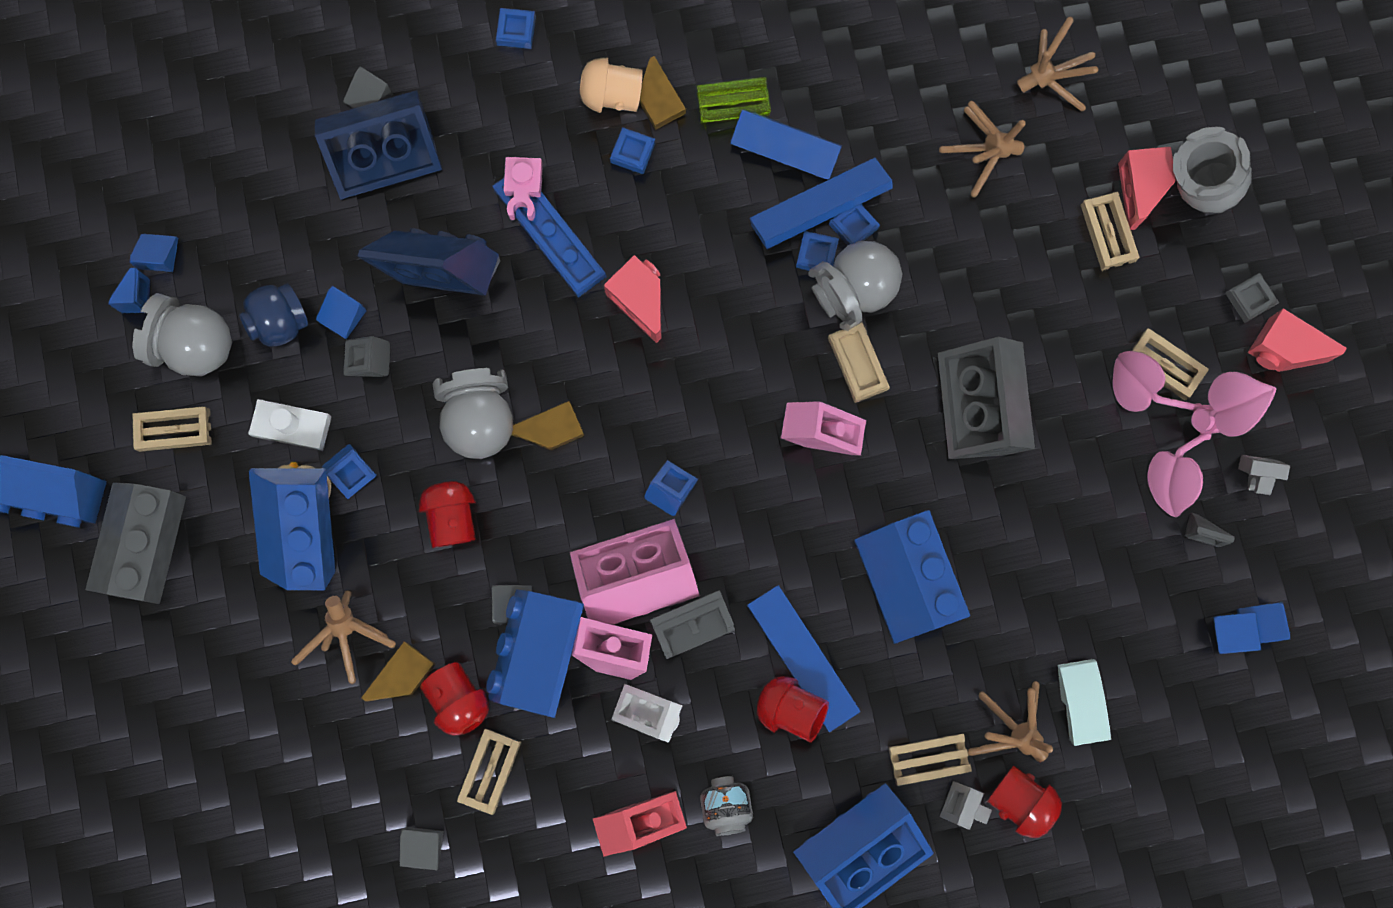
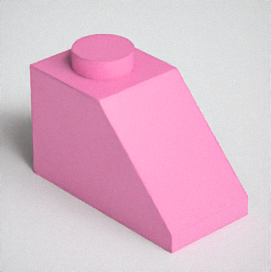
[781,402,866,455]
[572,617,652,680]

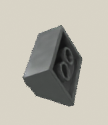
[938,337,1035,459]
[85,483,186,604]

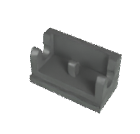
[650,590,735,659]

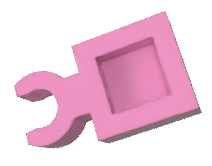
[504,157,543,221]

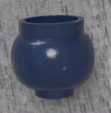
[239,283,308,347]

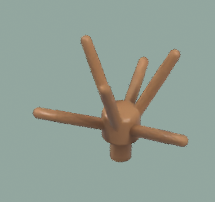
[1017,17,1099,111]
[939,101,1026,197]
[292,590,396,684]
[968,681,1053,762]

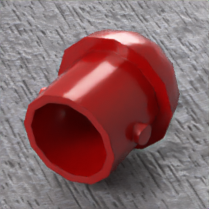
[419,481,476,548]
[420,662,489,736]
[757,676,829,742]
[987,766,1062,838]

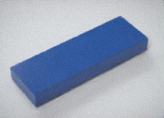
[730,109,842,180]

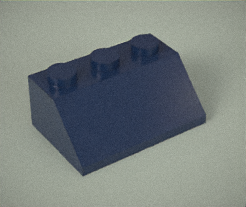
[315,90,442,200]
[357,228,499,295]

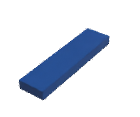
[750,158,893,249]
[492,178,606,298]
[747,585,861,732]

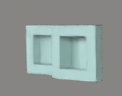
[1058,659,1111,746]

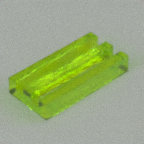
[697,77,771,123]

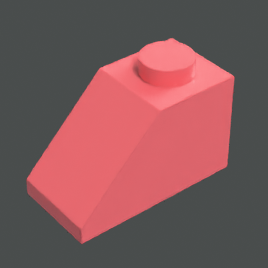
[1118,147,1176,230]
[604,255,661,343]
[1248,308,1347,372]
[593,791,687,857]

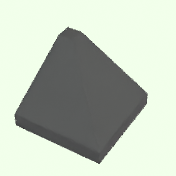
[1185,513,1235,547]

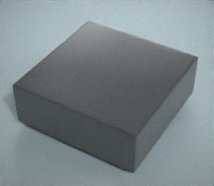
[1225,273,1279,323]

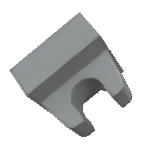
[1238,455,1290,495]
[940,781,992,830]

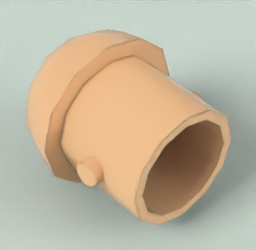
[580,58,642,113]

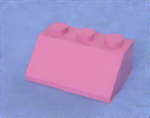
[570,519,700,625]

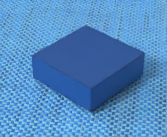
[496,8,536,49]
[610,127,655,174]
[829,204,880,246]
[796,231,839,271]

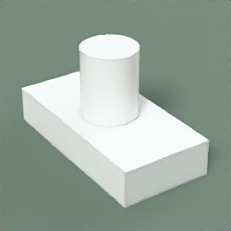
[249,399,332,451]
[611,684,682,742]

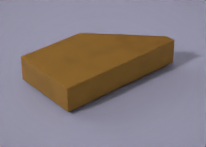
[639,56,686,130]
[511,401,584,450]
[361,642,436,701]

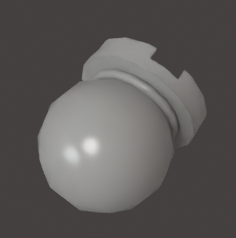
[1173,127,1252,213]
[808,241,903,331]
[132,293,232,376]
[432,368,513,459]

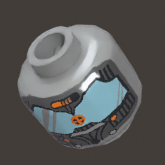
[700,776,753,836]

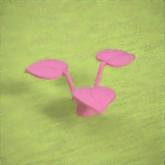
[1113,351,1276,517]

